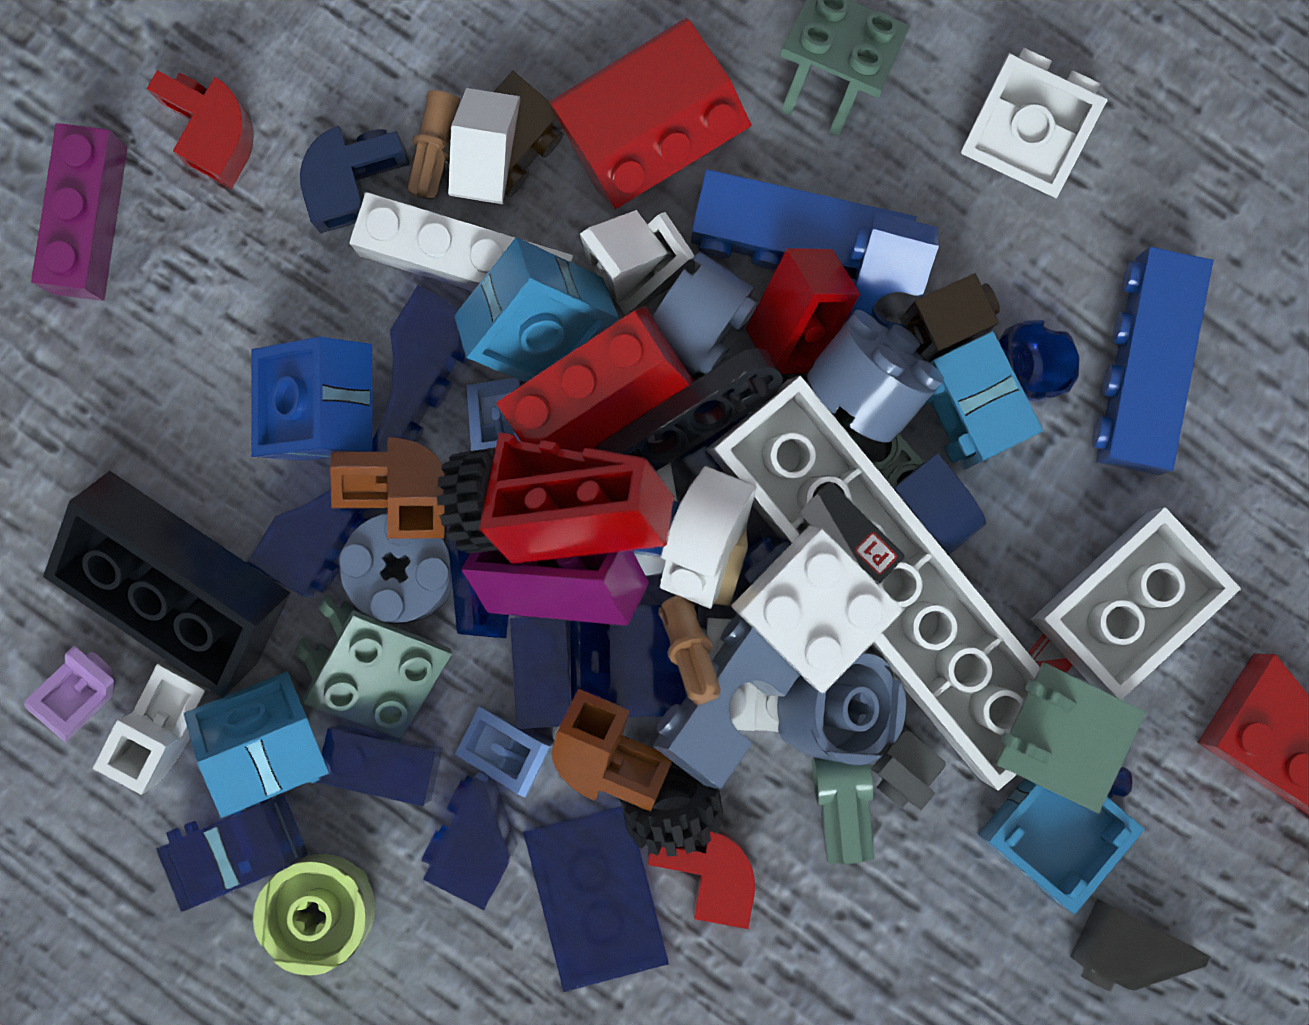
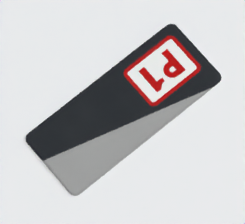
[800,482,904,585]

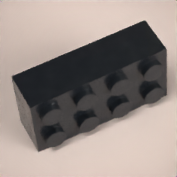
[43,471,291,699]

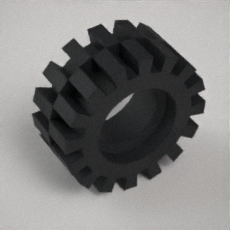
[437,447,498,553]
[620,761,723,857]

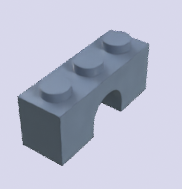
[652,614,800,789]

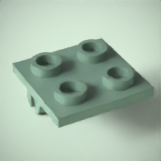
[780,0,910,137]
[295,595,452,739]
[995,662,1147,814]

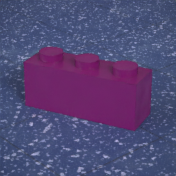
[31,123,128,301]
[461,550,649,626]

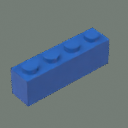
[691,169,917,279]
[1092,247,1214,475]

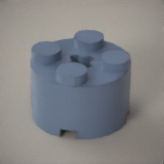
[653,252,759,378]
[807,310,944,442]
[339,513,456,623]
[777,653,906,765]

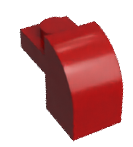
[147,70,254,189]
[648,829,755,929]

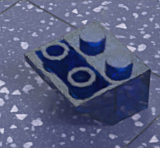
[570,605,698,717]
[421,771,518,910]

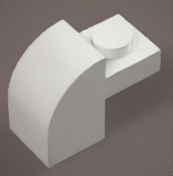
[659,466,757,609]
[93,661,210,795]

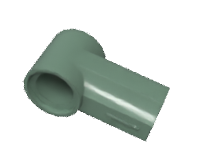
[812,755,875,864]

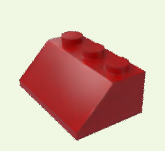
[549,18,752,210]
[496,306,694,452]

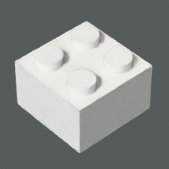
[731,525,904,694]

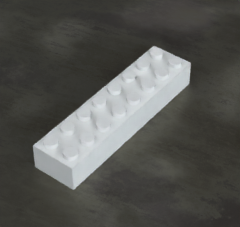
[706,376,1040,791]

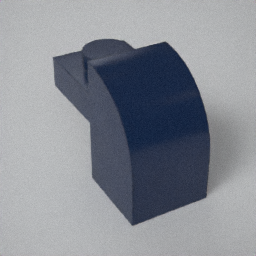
[300,126,410,234]
[893,453,986,556]

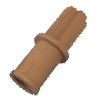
[407,90,460,199]
[658,596,721,705]

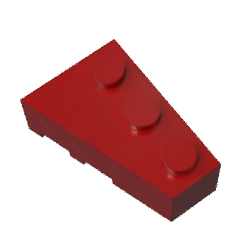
[479,432,674,564]

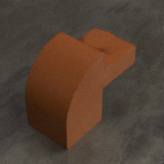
[330,437,445,539]
[552,689,672,812]

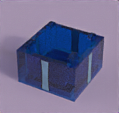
[156,794,308,913]

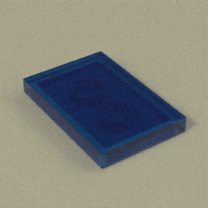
[523,805,669,992]

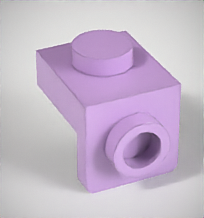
[25,646,114,743]

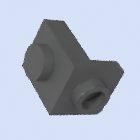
[871,730,946,810]

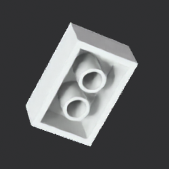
[1031,507,1241,700]

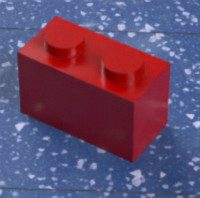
[746,248,860,374]

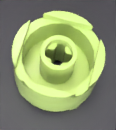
[253,854,375,975]

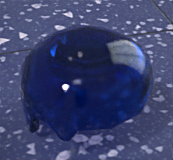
[999,320,1080,402]

